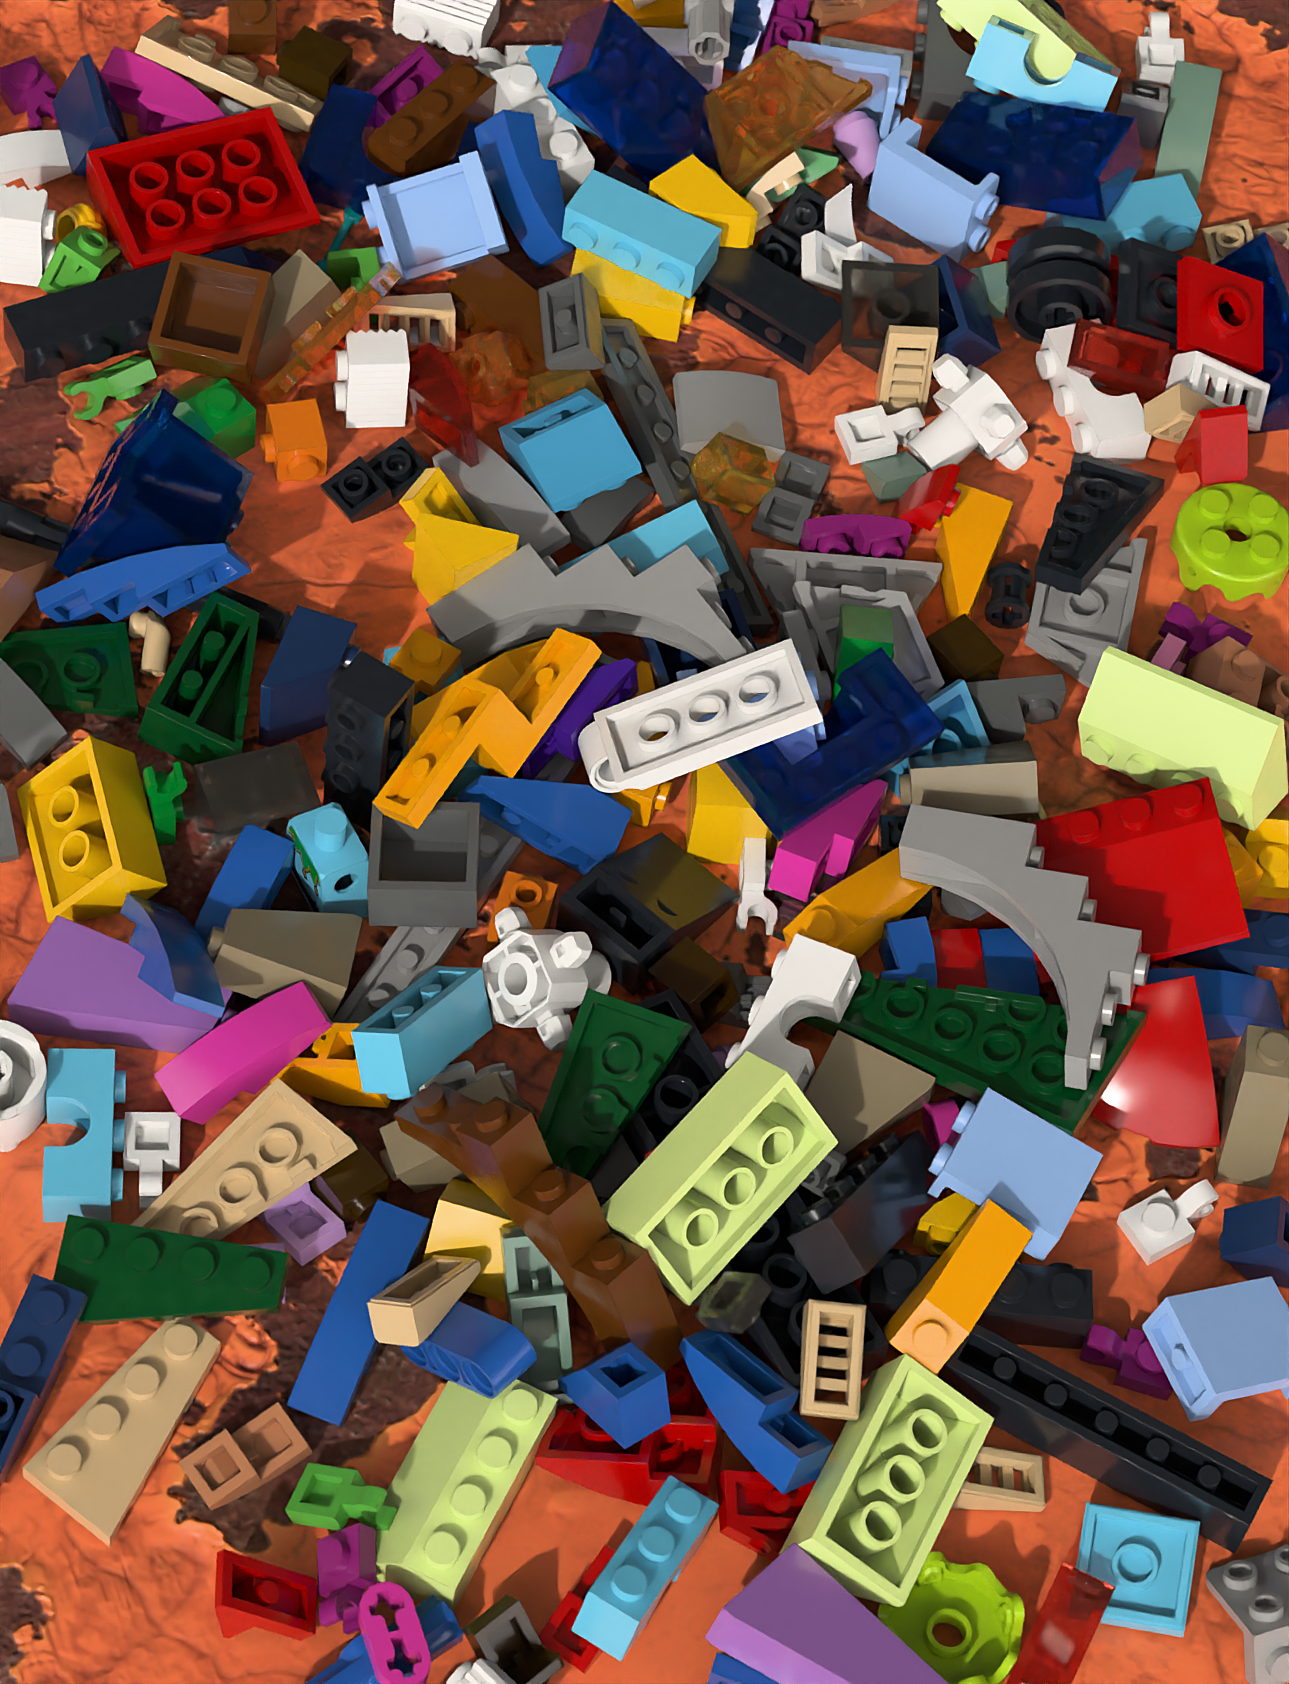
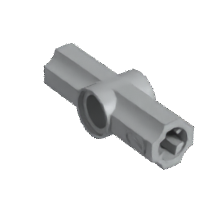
[684,0,734,65]

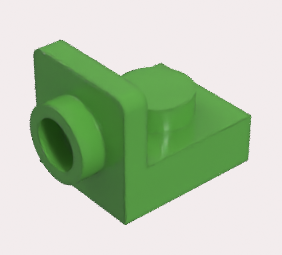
[38,225,120,294]
[326,247,385,325]

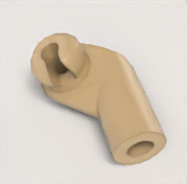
[128,609,171,677]

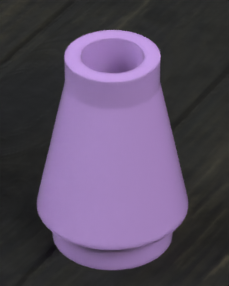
[832,111,880,184]

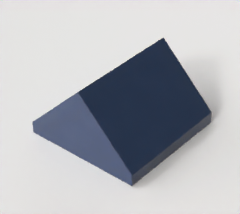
[52,54,130,177]

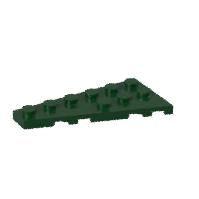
[799,970,1147,1138]

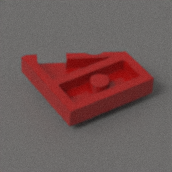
[716,1470,819,1562]

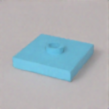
[1068,1502,1200,1637]

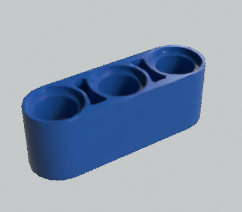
[398,1301,537,1399]

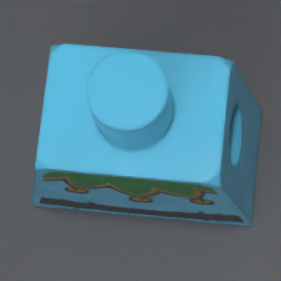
[284,802,369,918]

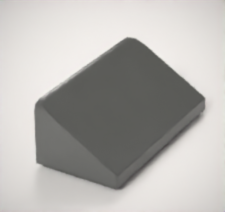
[538,273,605,370]

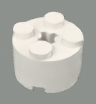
[0,1020,47,1152]

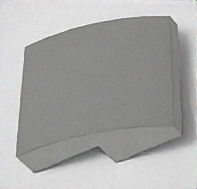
[672,370,786,463]

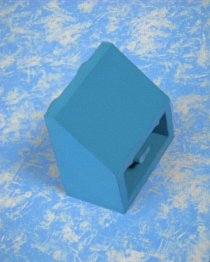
[498,388,643,513]

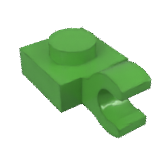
[64,356,157,420]
[285,1462,398,1531]

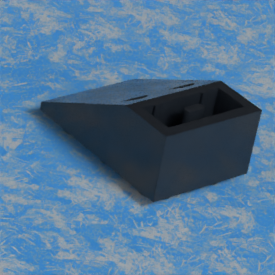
[555,832,740,996]

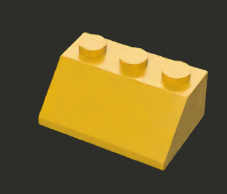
[17,736,168,924]

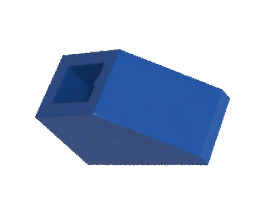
[557,1342,671,1449]

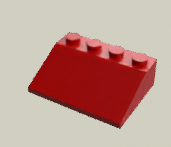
[86,106,321,270]
[1031,776,1250,990]

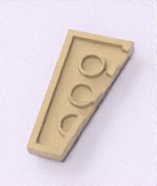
[135,15,326,132]
[131,1078,358,1241]
[22,1317,221,1547]

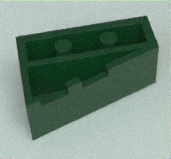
[137,591,259,784]

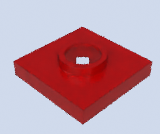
[1177,255,1263,375]

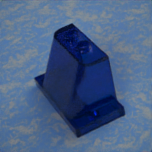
[52,388,254,578]
[716,647,945,842]

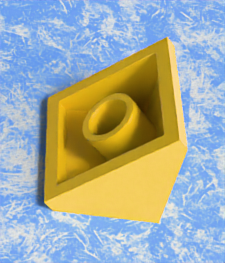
[412,512,519,606]
[685,758,779,865]
[422,1178,518,1303]

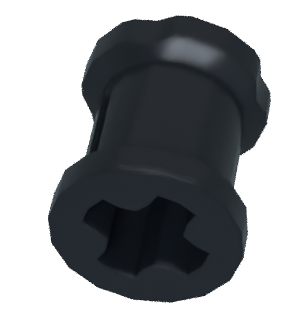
[985,562,1032,629]

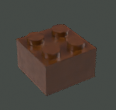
[148,250,276,385]

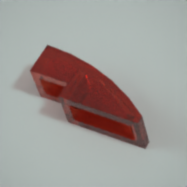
[1067,318,1183,401]
[407,342,479,468]
[1006,1562,1116,1684]

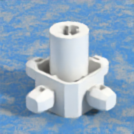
[907,353,1028,473]
[482,907,611,1051]

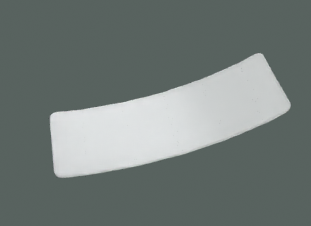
[825,184,857,247]

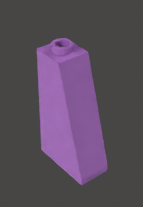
[7,915,239,1054]
[705,1542,949,1684]

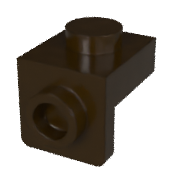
[462,1595,564,1684]

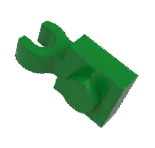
[143,761,187,846]

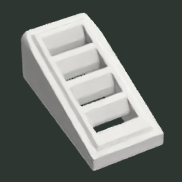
[1165,351,1270,431]

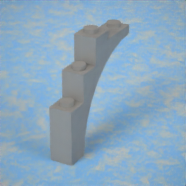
[426,543,756,670]
[899,804,1150,1090]

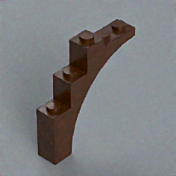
[394,1082,684,1372]

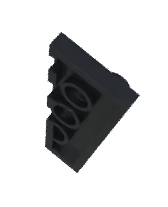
[1034,452,1165,596]

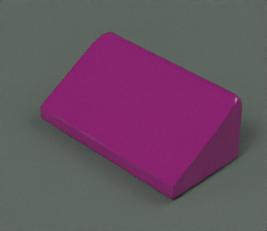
[350,44,444,128]

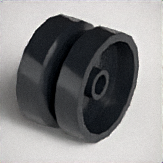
[1005,226,1114,345]

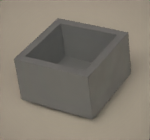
[367,800,481,928]

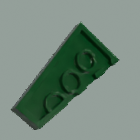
[0,622,138,719]
[537,988,693,1181]
[53,1214,292,1326]

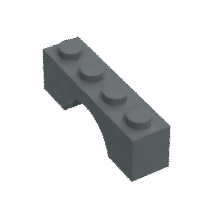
[909,0,979,125]

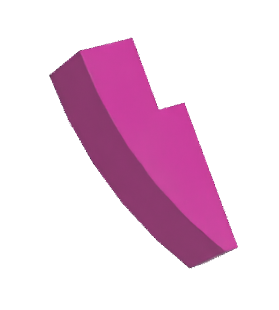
[100,46,227,136]
[767,779,889,902]
[154,981,333,1125]

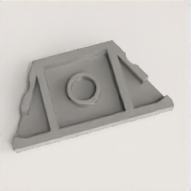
[1024,538,1147,689]
[748,547,942,629]
[792,580,945,766]

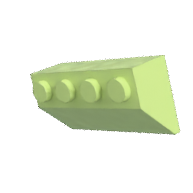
[937,0,1118,125]
[1078,645,1288,831]
[601,1051,838,1306]
[779,1353,994,1607]
[375,1379,558,1612]

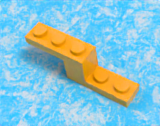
[372,628,602,829]

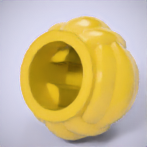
[55,203,107,245]

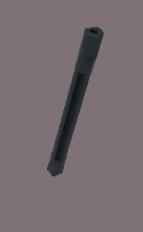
[0,498,292,645]

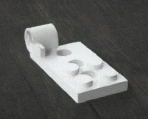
[578,638,823,793]

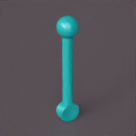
[315,205,363,274]

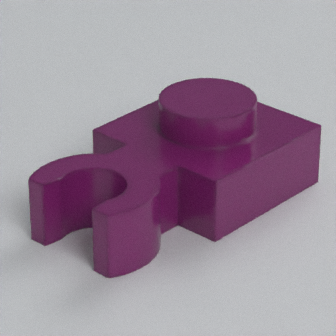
[0,55,59,131]

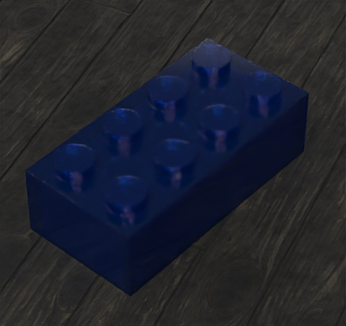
[547,0,740,183]
[925,91,1143,222]

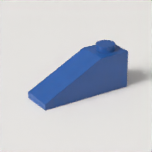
[455,775,633,876]

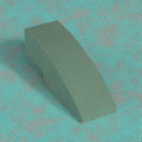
[1152,60,1222,202]
[499,1226,575,1405]

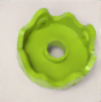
[1169,483,1289,602]
[876,1551,1024,1684]

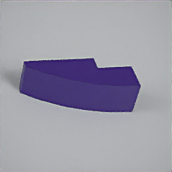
[508,658,639,780]

